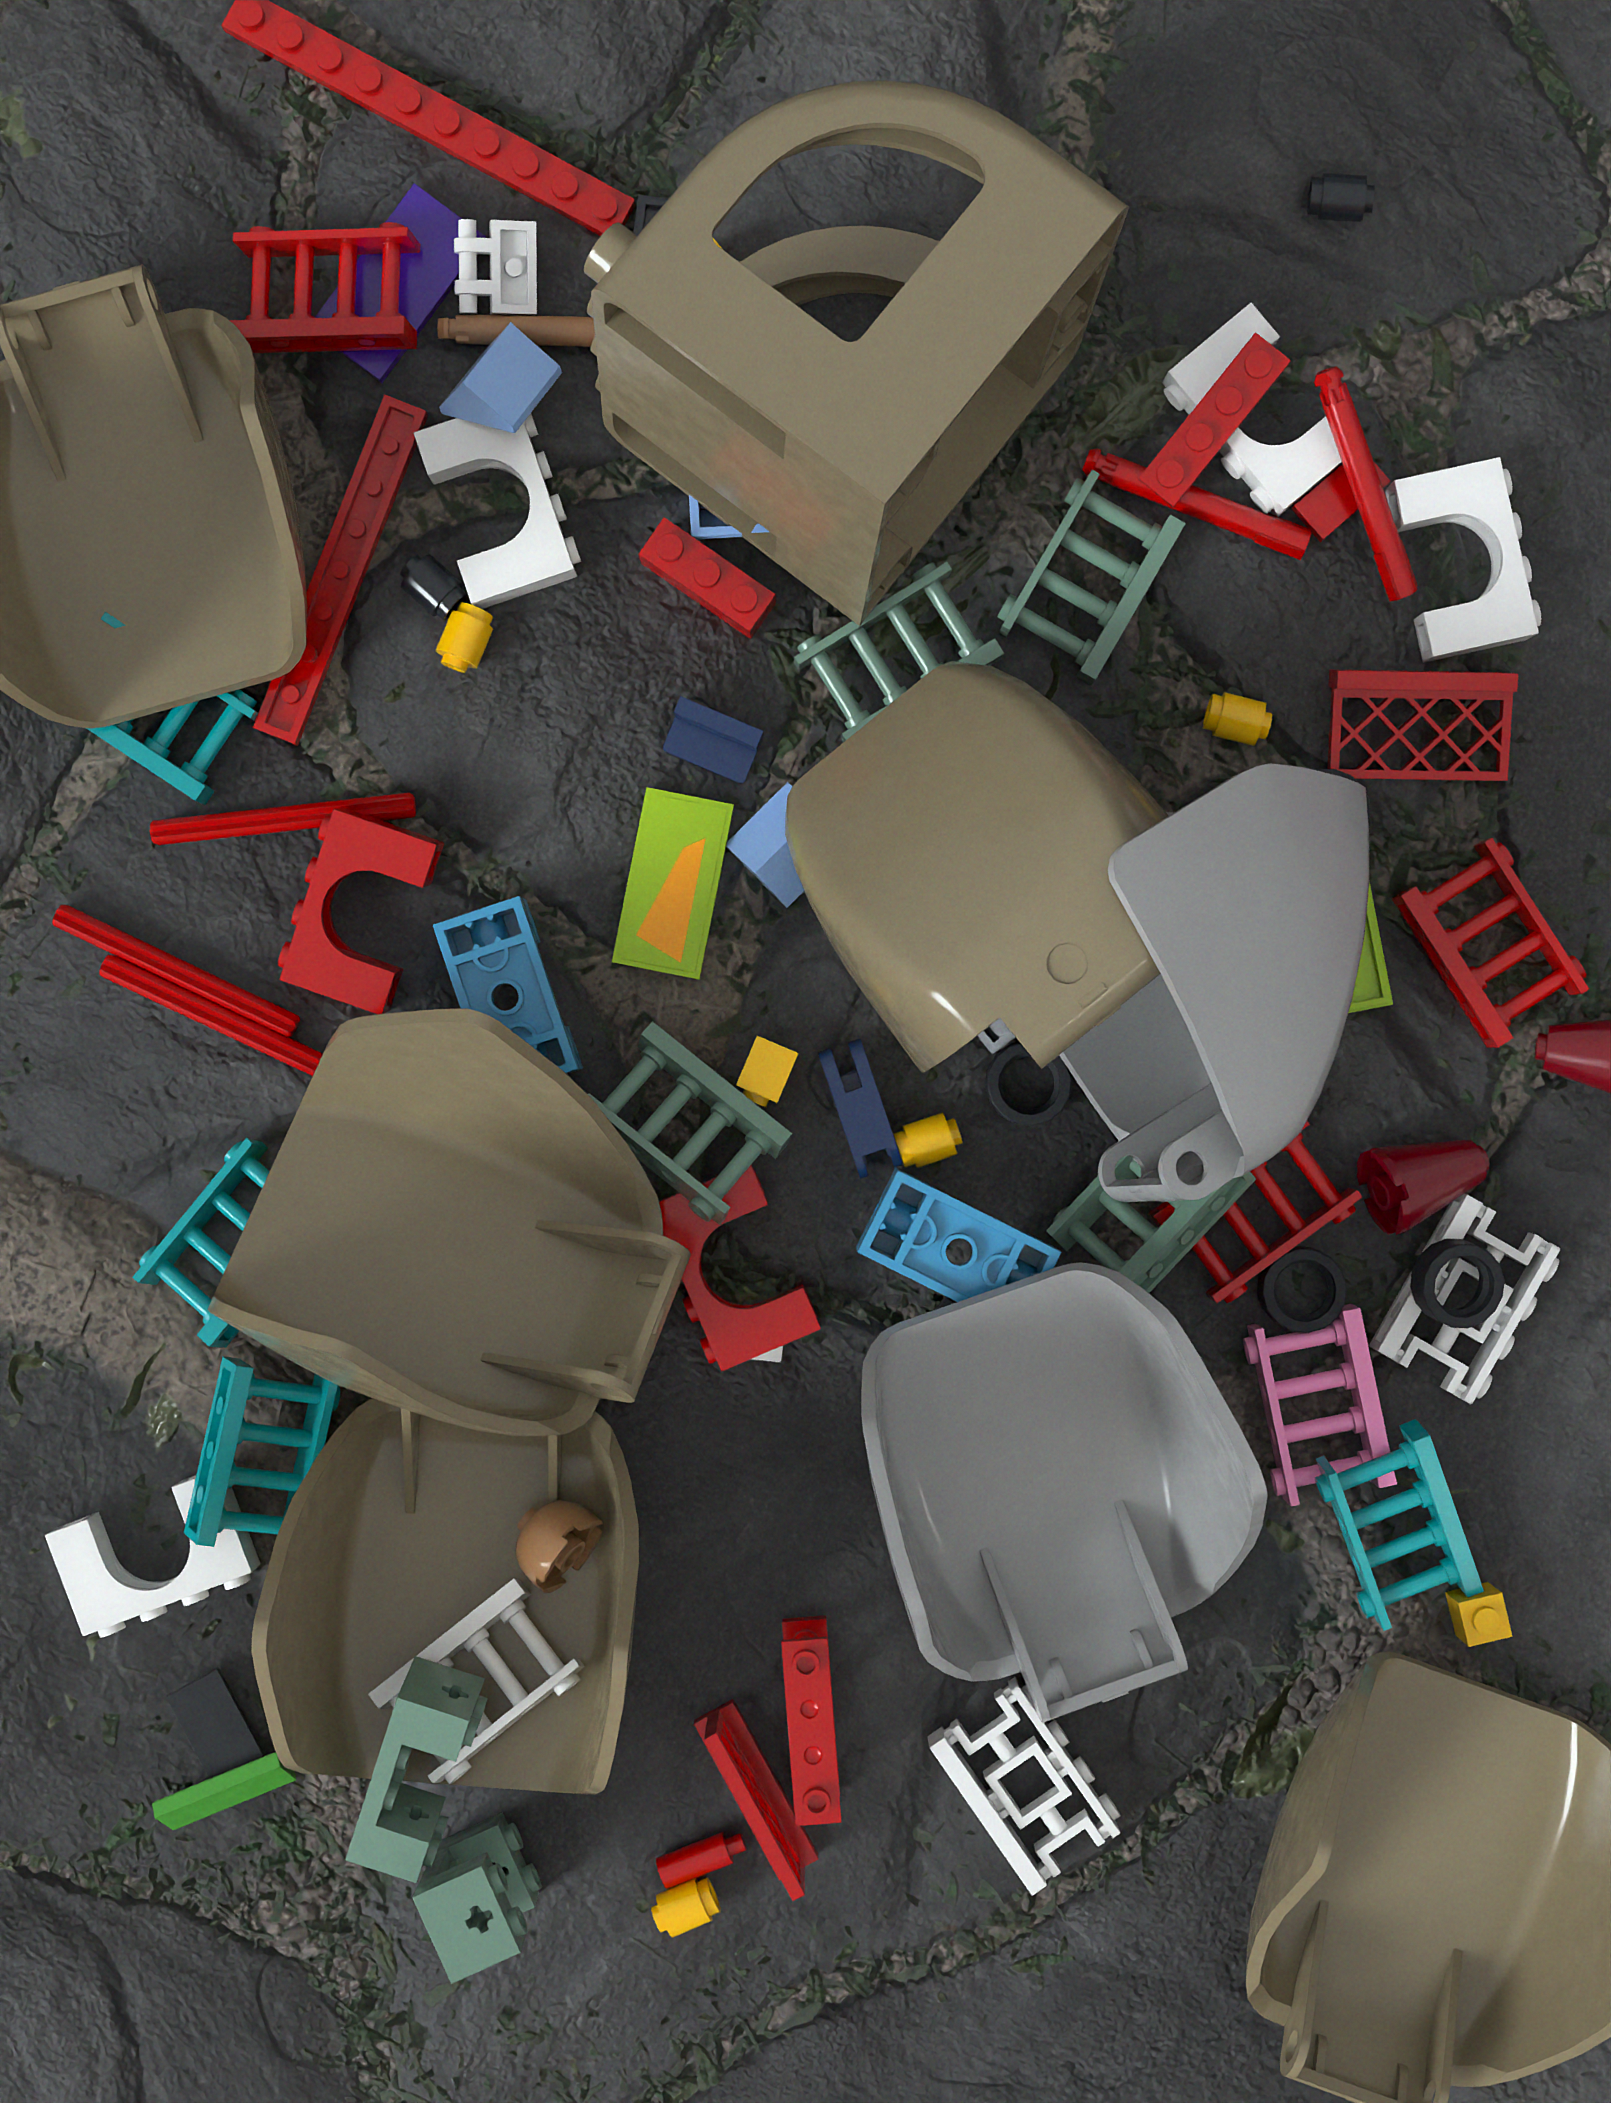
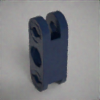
[818,1038,903,1179]

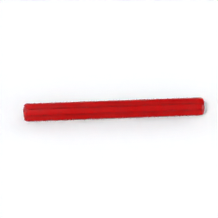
[150,793,416,845]
[52,904,300,1037]
[99,955,323,1076]

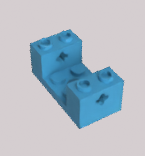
[433,896,583,1074]
[856,1168,1061,1302]

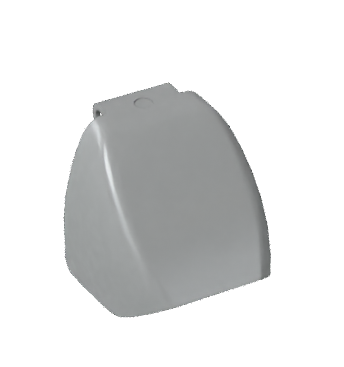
[1059,763,1369,1202]
[861,1262,1268,1723]

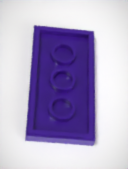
[315,183,486,383]

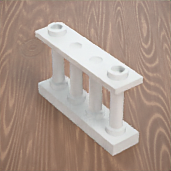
[368,1578,585,1784]

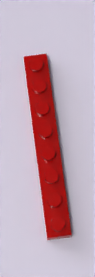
[253,394,428,746]

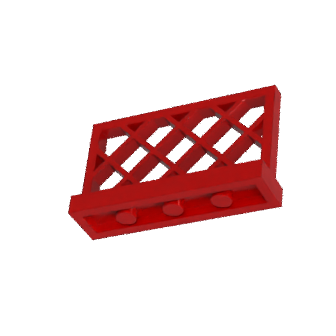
[1328,669,1518,781]
[694,1699,819,1901]

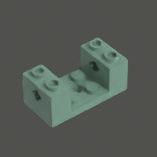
[345,1656,488,1883]
[412,1812,542,1984]

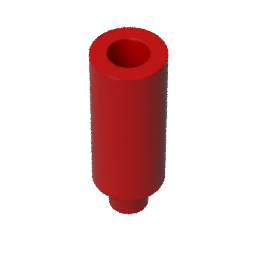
[656,1832,747,1889]

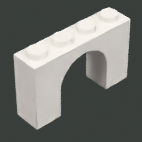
[1162,303,1342,517]
[414,413,581,609]
[1385,457,1541,663]
[45,1475,261,1638]

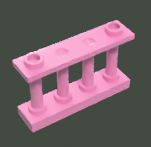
[1243,1304,1397,1506]

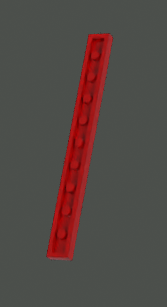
[221,0,636,236]

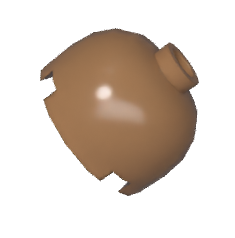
[515,1500,603,1593]

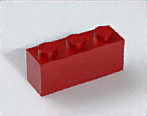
[638,517,776,639]

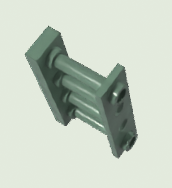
[997,470,1186,686]
[794,562,1004,742]
[588,1021,792,1225]
[1046,1156,1256,1293]

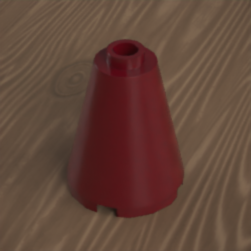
[1534,1019,1611,1094]
[1357,1139,1490,1235]

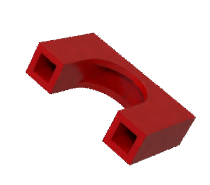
[278,807,445,1014]
[659,1164,821,1372]

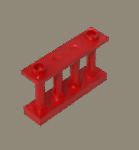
[229,222,421,353]
[1391,838,1589,1048]
[1148,1121,1362,1303]
[781,1615,842,1826]

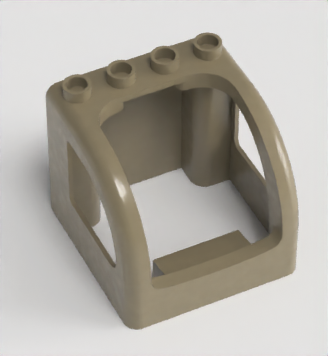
[584,80,1129,626]

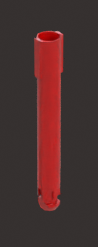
[1314,366,1418,602]
[1082,448,1312,560]

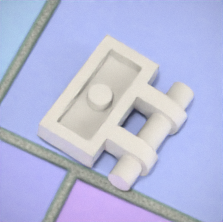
[454,219,537,316]

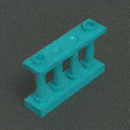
[86,612,258,805]
[132,1138,270,1348]
[184,1356,340,1547]
[1315,1419,1484,1631]

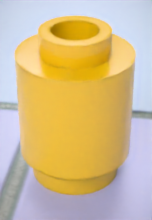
[436,602,493,673]
[1203,692,1272,746]
[893,1112,963,1168]
[651,1877,721,1938]

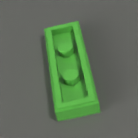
[152,1752,297,1830]

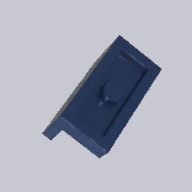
[663,696,764,784]

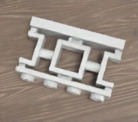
[1369,1194,1560,1404]
[927,1677,1121,1896]

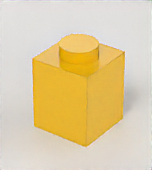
[736,1036,798,1107]
[1445,1582,1513,1647]

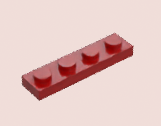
[1138,332,1291,508]

